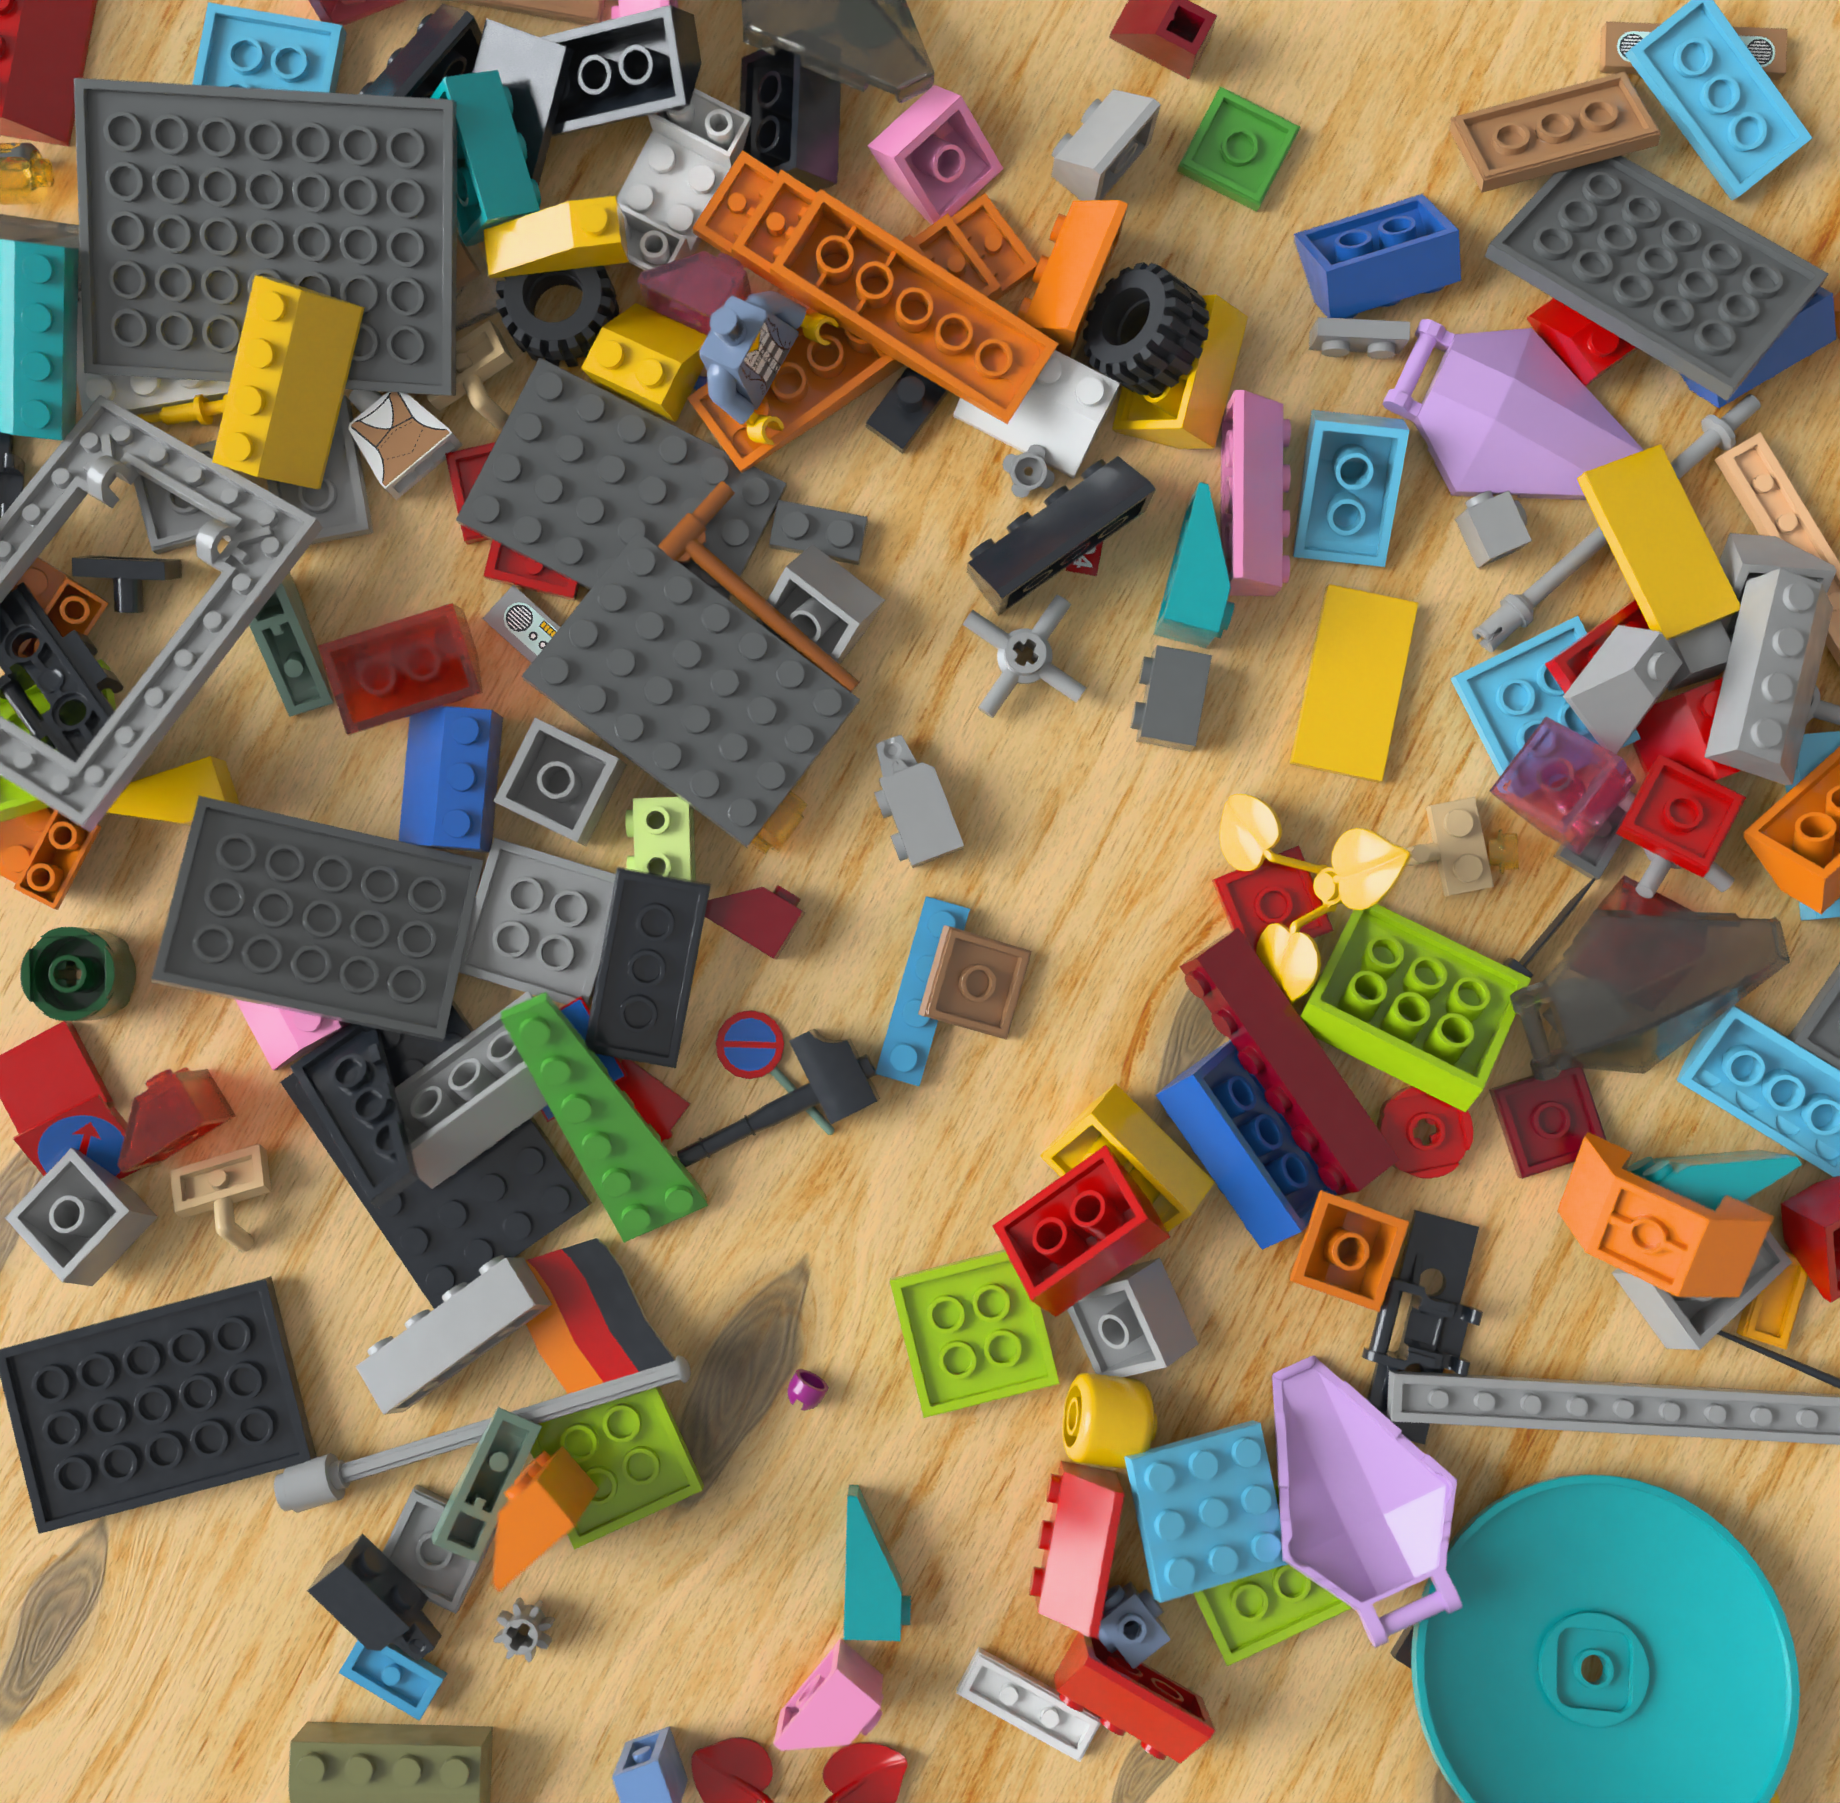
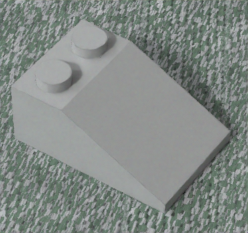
[1612,1200,1792,1350]

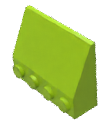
[1300,904,1531,1113]

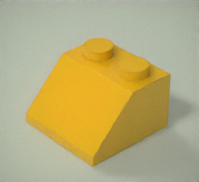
[581,303,708,423]

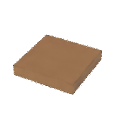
[918,925,1032,1040]

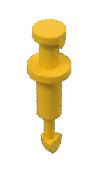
[136,394,227,426]

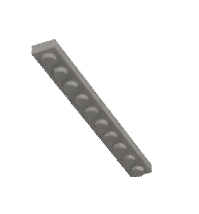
[1387,1370,1840,1445]

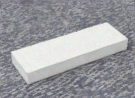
[956,1647,1101,1762]

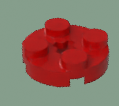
[1377,1086,1473,1179]

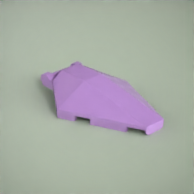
[1382,319,1643,500]
[1272,1355,1462,1648]

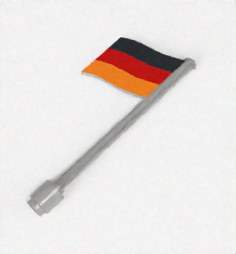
[274,1238,691,1513]

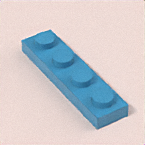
[876,896,970,1086]

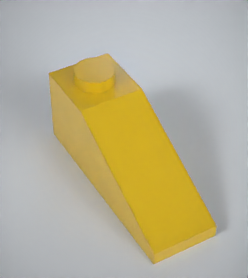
[484,196,629,279]
[106,756,240,826]

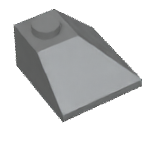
[1719,533,1836,642]
[1563,625,1683,757]

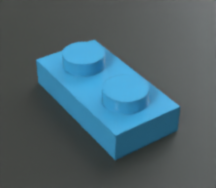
[339,1640,448,1721]

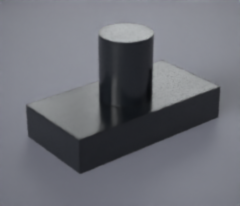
[866,367,949,454]
[72,555,182,613]

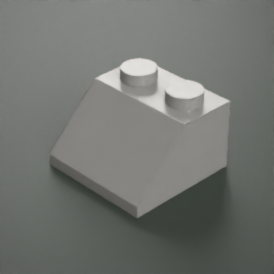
[1052,89,1161,201]
[756,544,885,664]
[5,1148,157,1286]
[1067,1258,1198,1377]

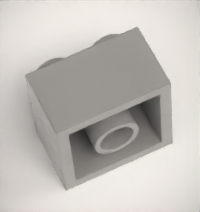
[493,718,627,846]

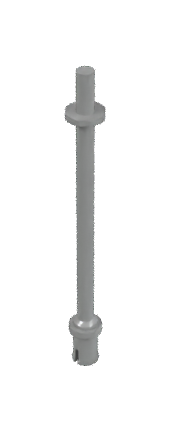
[1472,394,1761,652]

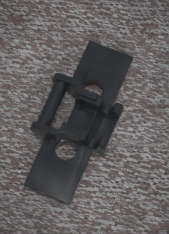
[0,582,124,763]
[1362,1210,1483,1445]

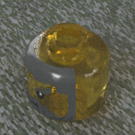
[0,142,54,205]

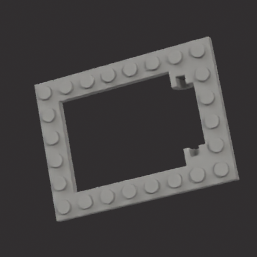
[0,395,323,832]

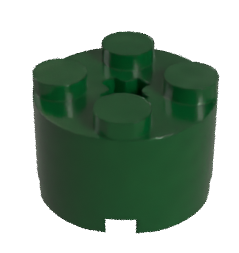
[20,927,136,1021]

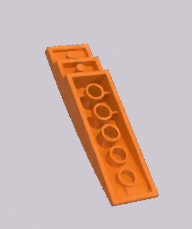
[692,150,1058,425]
[687,193,1038,474]

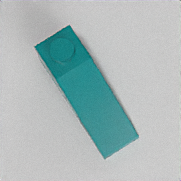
[844,1485,911,1641]

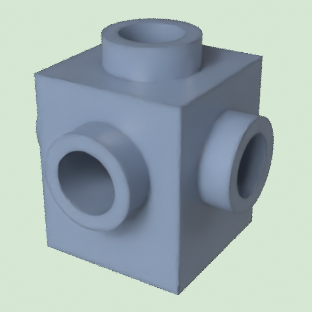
[1098,1581,1171,1669]

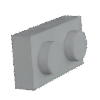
[1309,317,1410,359]

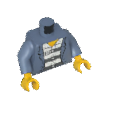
[699,291,838,445]

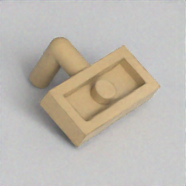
[426,320,514,432]
[1406,797,1494,896]
[170,1144,272,1252]

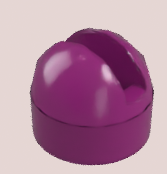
[787,1369,829,1411]

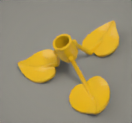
[1220,794,1412,1006]

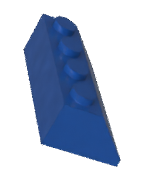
[1156,1040,1337,1250]

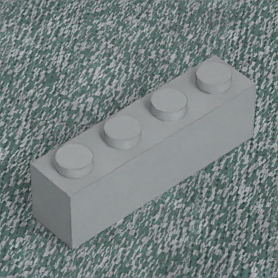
[356,1255,552,1415]

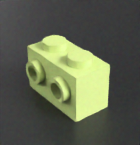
[625,797,696,881]

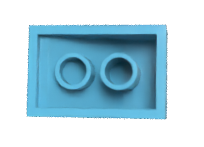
[1293,410,1410,567]

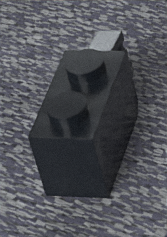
[307,1534,442,1661]

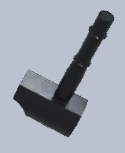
[677,1029,880,1168]

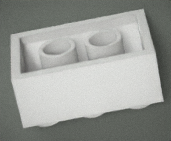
[953,350,1120,478]

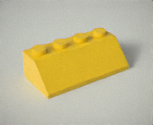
[212,275,365,490]

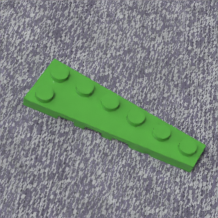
[501,992,708,1243]

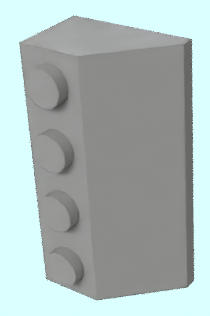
[1704,568,1833,786]
[395,991,548,1189]

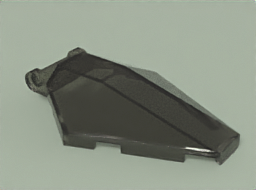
[741,0,935,103]
[1510,909,1790,1081]

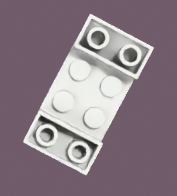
[604,88,752,281]

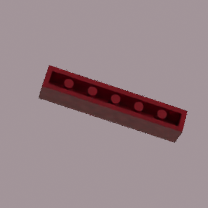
[1179,928,1399,1196]

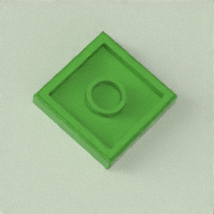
[1177,86,1301,212]

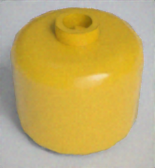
[1062,1373,1158,1469]

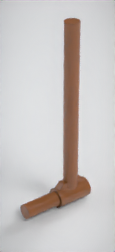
[657,481,860,693]

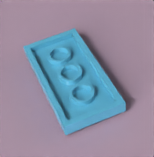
[1625,0,1812,201]

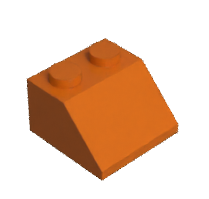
[1290,1190,1409,1312]

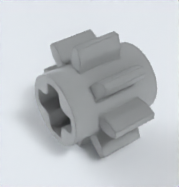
[494,1598,555,1662]

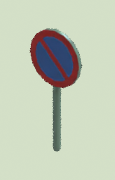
[715,1010,835,1135]

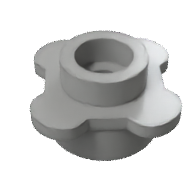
[1003,445,1055,498]

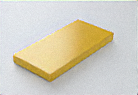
[1577,444,1741,641]
[1289,584,1418,783]

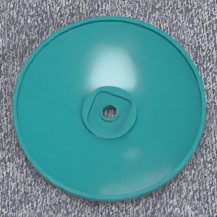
[1411,1474,1800,1803]

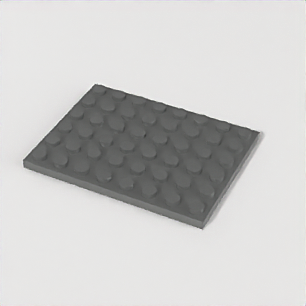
[74,78,458,396]

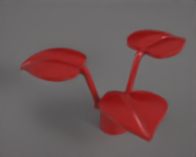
[691,1737,908,1803]

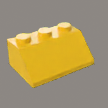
[1112,294,1248,449]
[1040,1083,1215,1232]

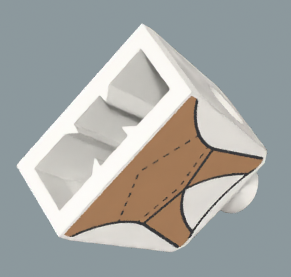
[348,390,462,500]

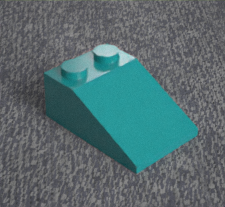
[1153,482,1235,648]
[1627,1150,1802,1211]

